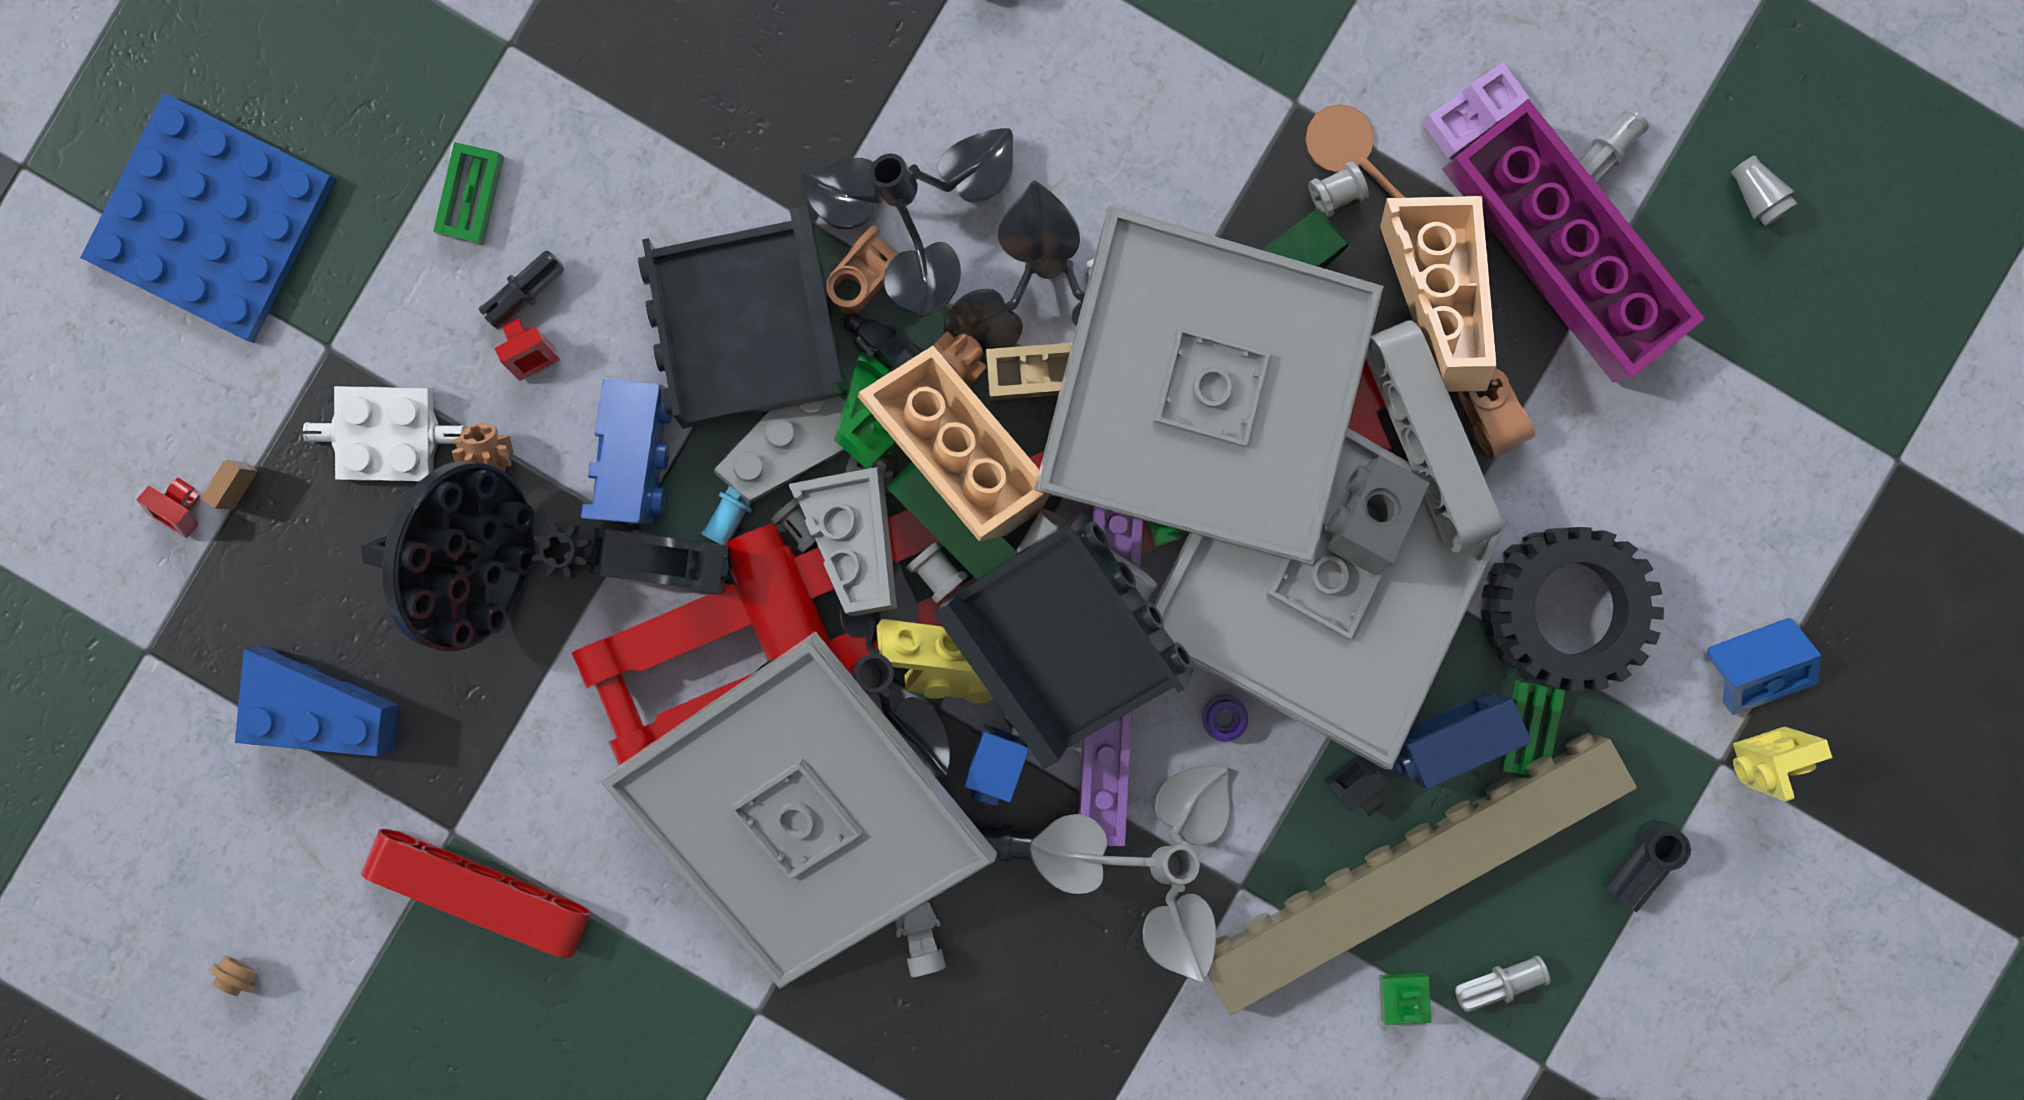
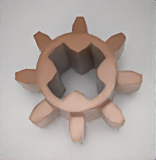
[934,332,987,388]
[451,423,514,472]

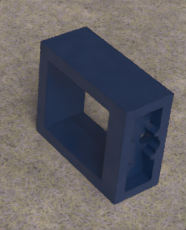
[1393,692,1532,789]

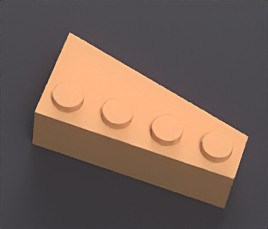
[1380,196,1496,391]

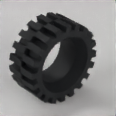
[1481,527,1664,692]

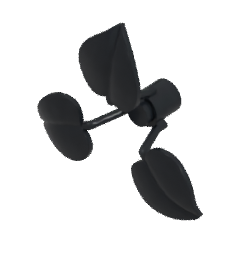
[802,128,1014,317]
[943,180,1085,353]
[753,561,950,777]

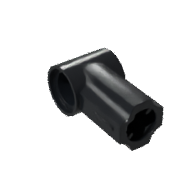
[1602,820,1691,913]

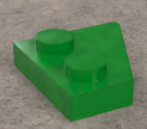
[834,352,897,469]

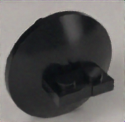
[361,461,537,652]

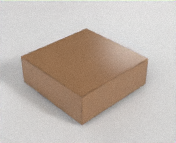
[201,460,258,510]

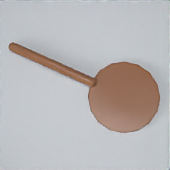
[1305,104,1405,198]

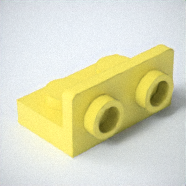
[1733,726,1832,802]

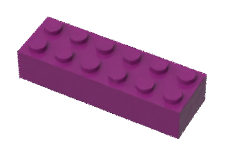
[1442,99,1705,383]

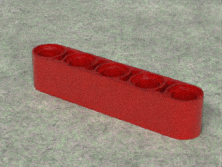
[361,828,591,958]

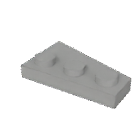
[715,397,845,504]
[789,467,897,616]

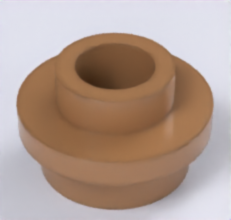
[209,955,258,997]

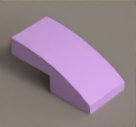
[1421,62,1530,158]

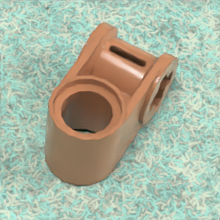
[826,225,904,315]
[1456,368,1535,459]

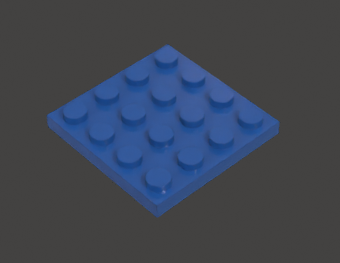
[80,93,336,343]

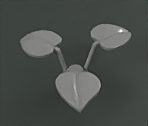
[1029,766,1230,982]

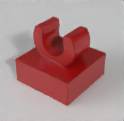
[495,318,560,381]
[136,477,200,539]

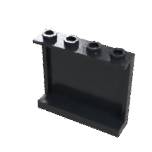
[638,205,847,429]
[933,512,1194,769]

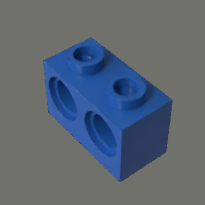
[965,724,1029,806]

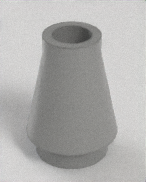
[1731,155,1798,227]

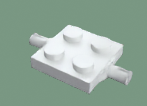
[303,386,466,481]

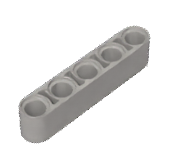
[1366,320,1502,552]

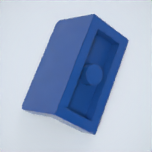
[1707,618,1821,715]

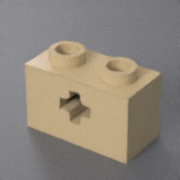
[986,342,1072,401]

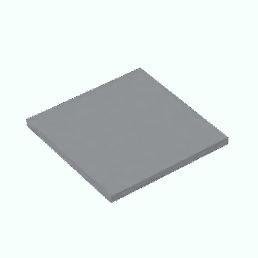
[1034,206,1384,565]
[1154,428,1509,769]
[601,632,997,989]

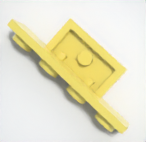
[877,619,994,704]

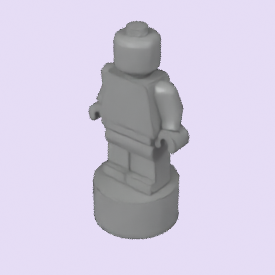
[895,902,947,977]

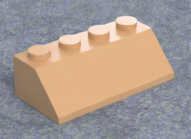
[858,346,1049,541]

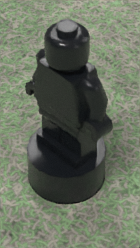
[844,313,924,372]

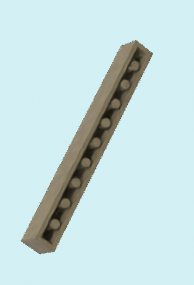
[1208,733,1637,1016]

